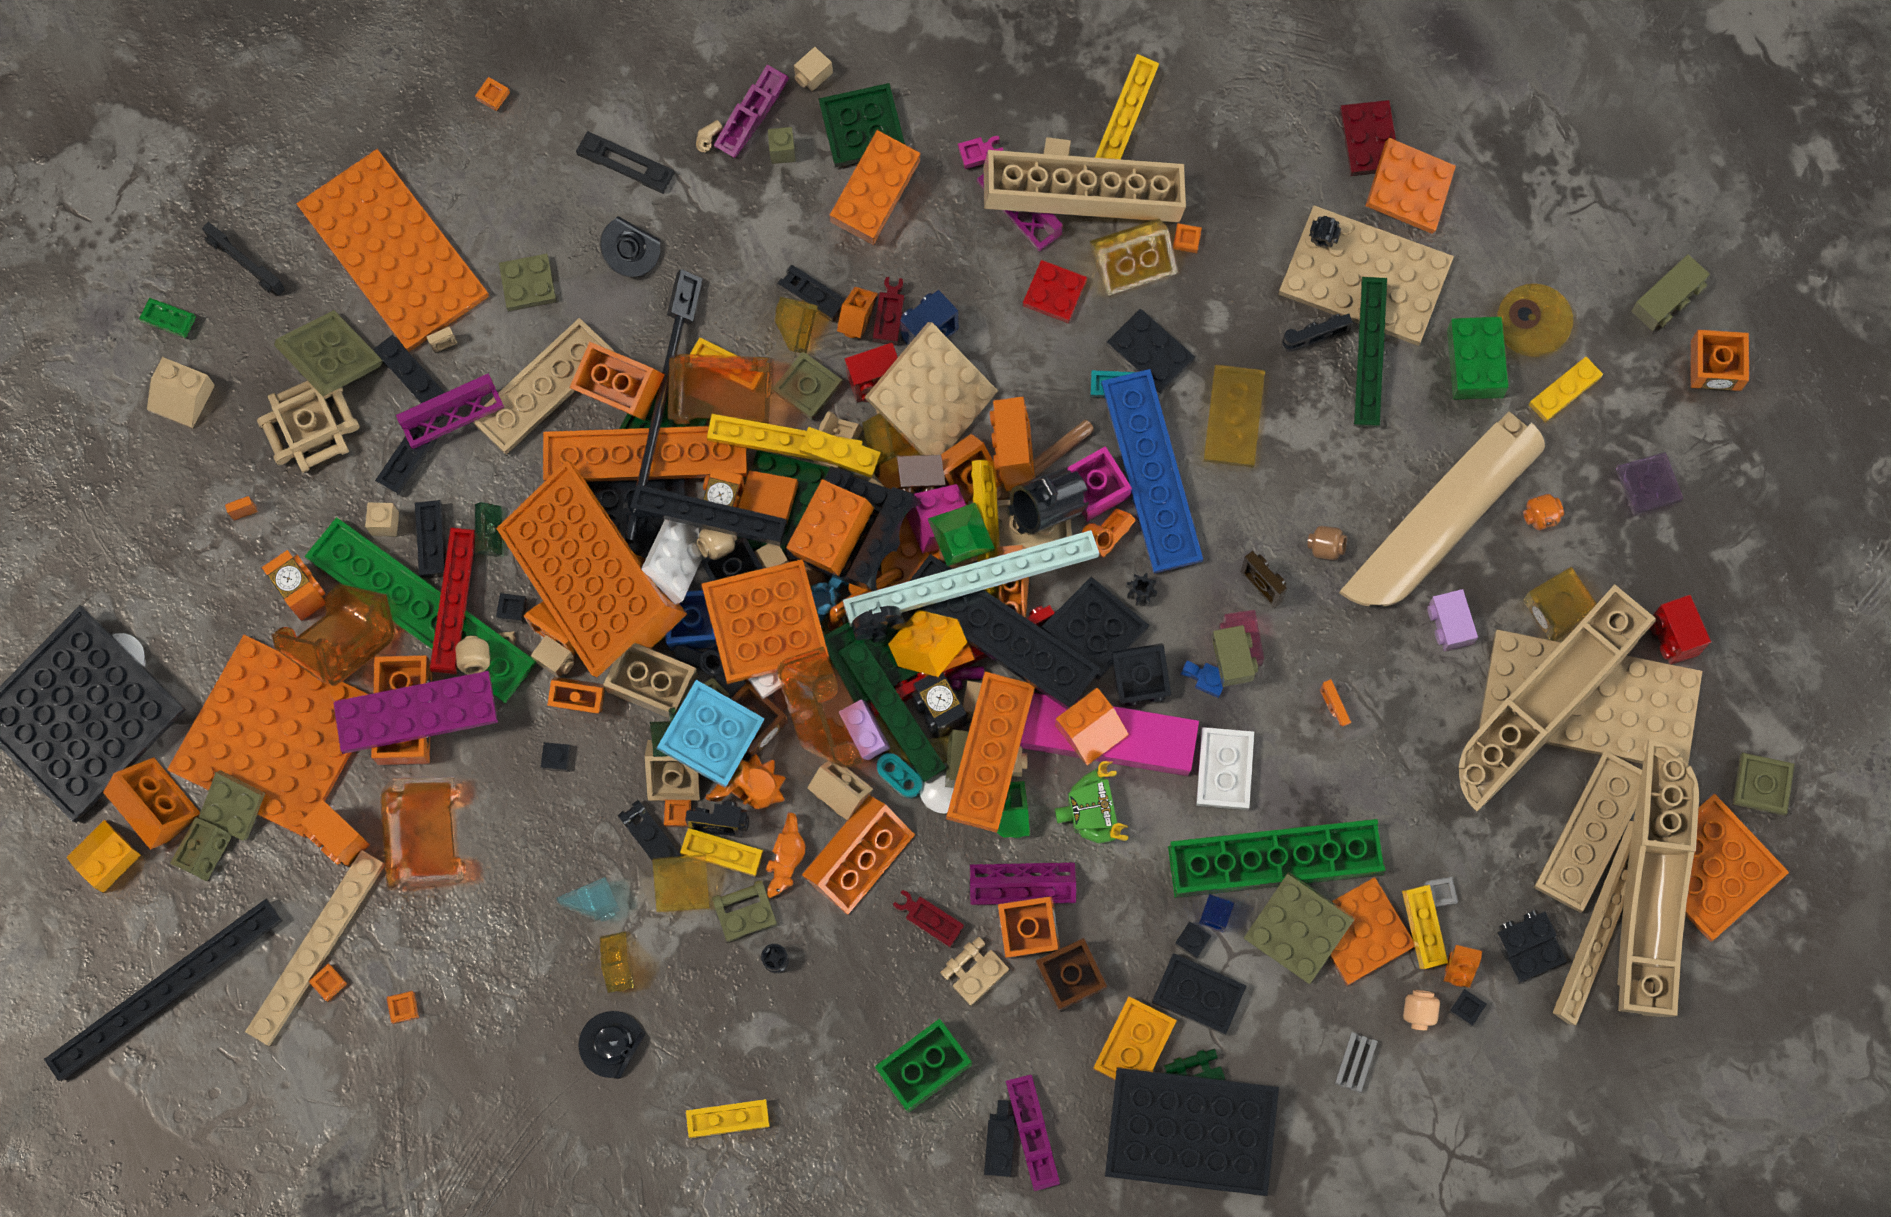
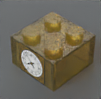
[1523,567,1597,641]

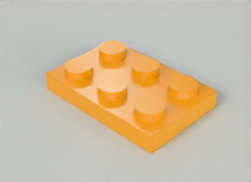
[1093,997,1177,1080]

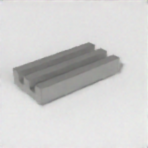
[1334,1032,1378,1093]

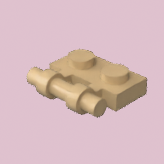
[940,937,1009,1006]

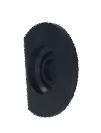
[600,216,660,277]
[578,1011,645,1079]

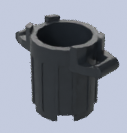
[1007,468,1089,535]

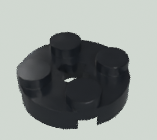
[852,606,906,642]

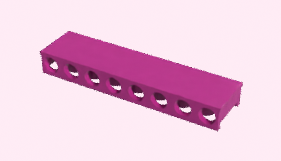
[1019,693,1199,776]

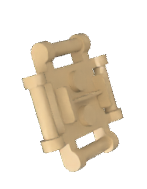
[257,380,360,473]

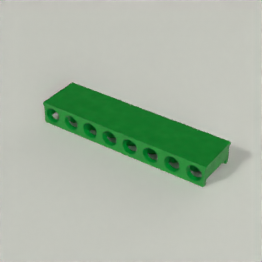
[1168,819,1386,898]

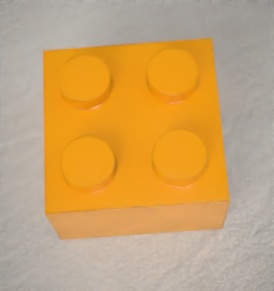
[888,610,967,677]

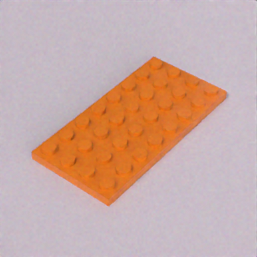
[296,149,490,352]
[496,460,671,677]

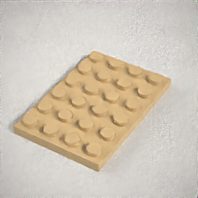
[1279,206,1454,346]

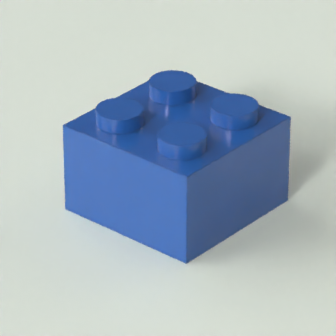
[666,590,717,651]

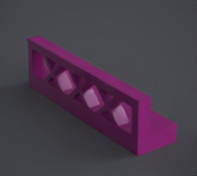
[976,174,1062,252]
[396,373,505,449]
[970,862,1076,905]

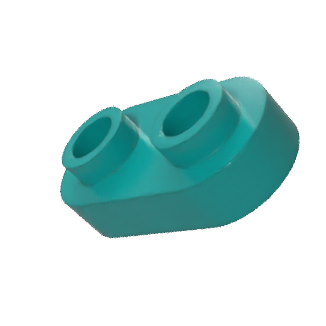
[877,753,922,798]

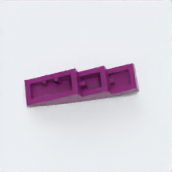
[713,65,789,158]
[1006,1074,1060,1191]

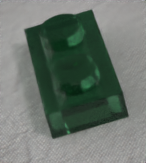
[475,502,502,557]

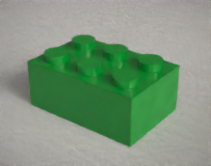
[1447,317,1508,400]
[875,1018,972,1114]

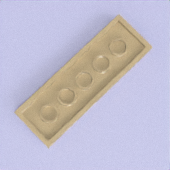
[472,318,614,455]
[1533,751,1642,913]

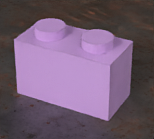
[1427,589,1478,652]
[839,700,890,760]

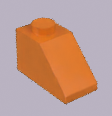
[837,287,878,338]

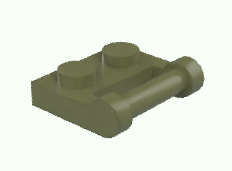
[712,880,777,943]

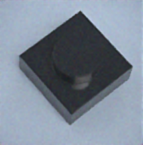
[496,593,527,623]
[540,742,571,772]
[1174,921,1211,959]
[1449,989,1487,1027]

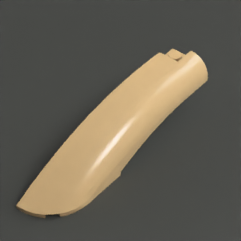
[1339,411,1545,607]
[1459,584,1656,812]
[1617,740,1699,1017]

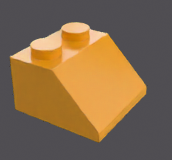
[66,820,141,893]

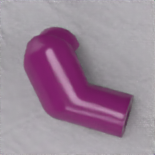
[947,666,985,691]

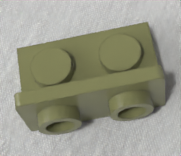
[170,817,232,881]

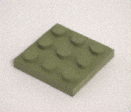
[274,310,383,396]
[1244,872,1355,984]

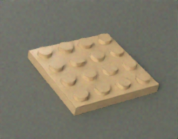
[865,322,998,456]

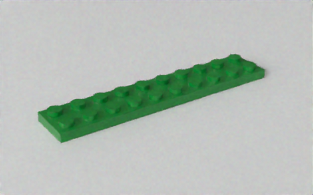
[304,517,537,703]

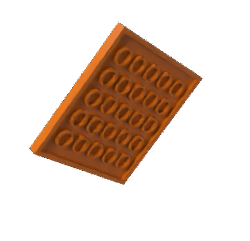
[167,635,369,838]

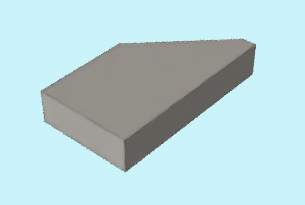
[1424,877,1458,908]

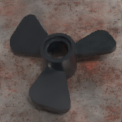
[674,645,748,699]

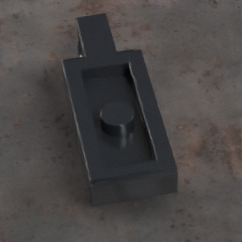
[984,1100,1015,1178]

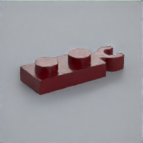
[873,277,905,345]
[893,890,964,948]

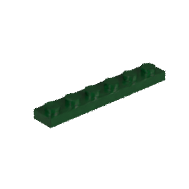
[1354,277,1387,428]
[839,640,946,783]

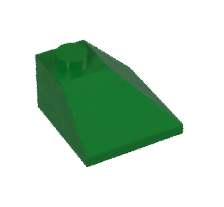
[928,503,995,566]
[997,781,1030,838]

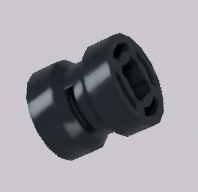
[761,944,789,974]

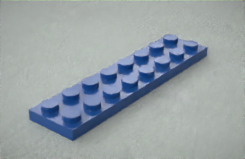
[1101,369,1203,574]

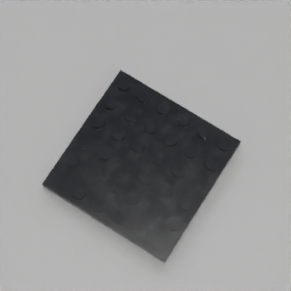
[0,605,187,823]

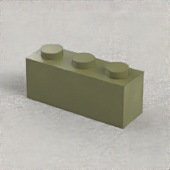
[1631,254,1710,331]

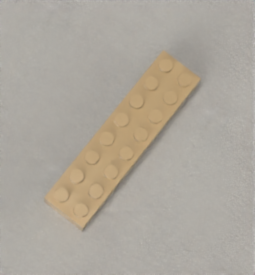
[984,150,1186,222]

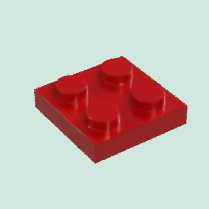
[1023,260,1087,324]

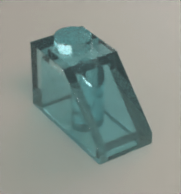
[556,877,620,922]

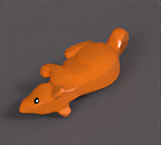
[766,812,806,898]

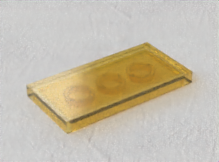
[1203,365,1265,468]

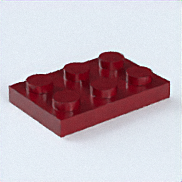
[1340,100,1396,176]

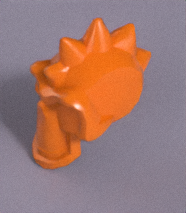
[706,754,785,809]

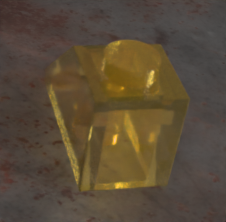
[775,297,818,353]
[600,931,634,993]

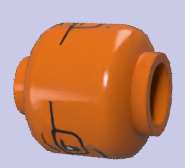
[1523,494,1564,530]

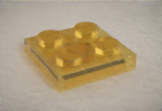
[652,854,710,912]

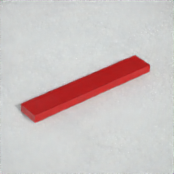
[430,528,477,674]

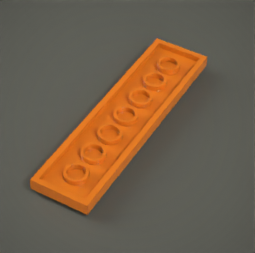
[543,426,747,482]

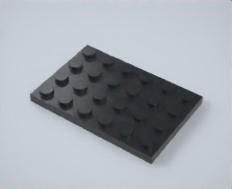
[1105,1067,1279,1196]

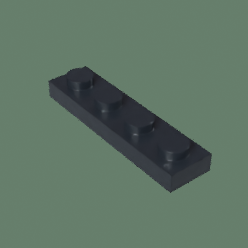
[373,334,451,423]

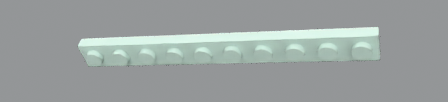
[843,530,1099,627]

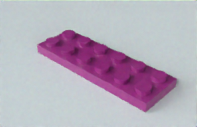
[333,671,498,754]

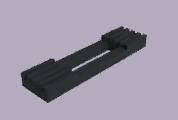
[576,131,675,194]
[202,221,285,296]

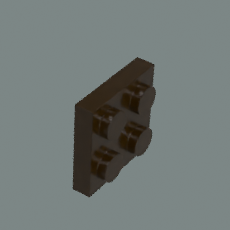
[1240,550,1287,609]

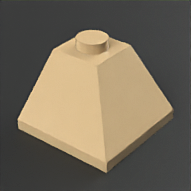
[645,740,700,801]

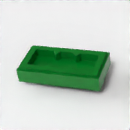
[139,298,196,339]

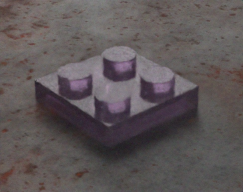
[1616,452,1683,515]

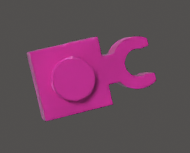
[958,136,1003,169]

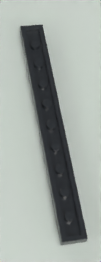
[44,899,283,1082]

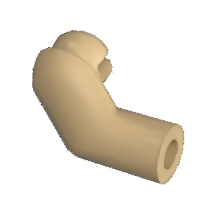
[696,120,723,152]

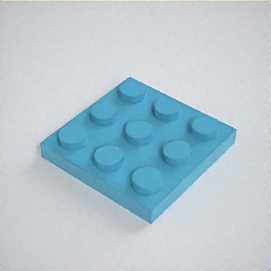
[656,680,764,788]

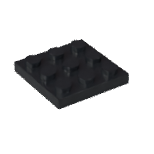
[1041,576,1150,680]

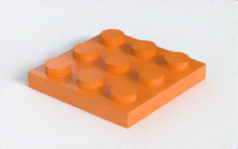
[1365,138,1456,234]
[1329,877,1415,986]

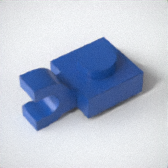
[1181,661,1223,698]

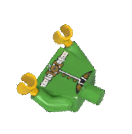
[1054,761,1128,844]

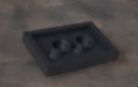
[1106,308,1195,394]
[1152,953,1247,1036]

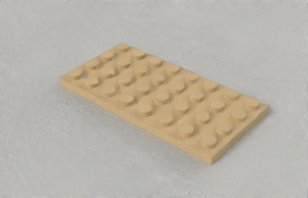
[1478,630,1702,765]

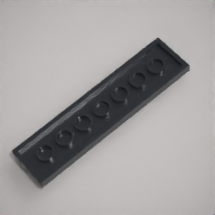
[910,554,1100,710]

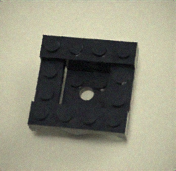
[785,466,921,592]

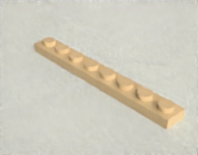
[1553,821,1634,1026]
[245,850,385,1046]

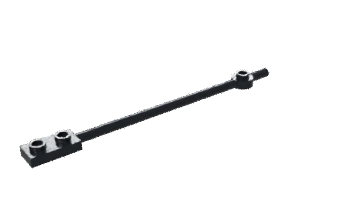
[623,269,703,543]

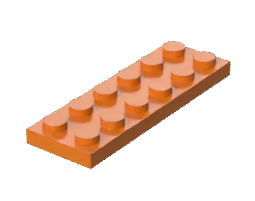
[946,672,1035,833]

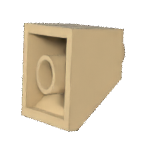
[147,357,215,429]

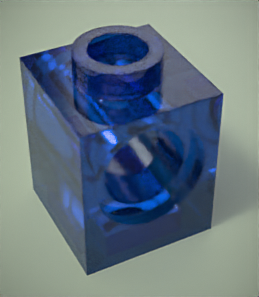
[1199,894,1234,933]

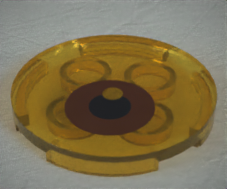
[1497,284,1573,357]

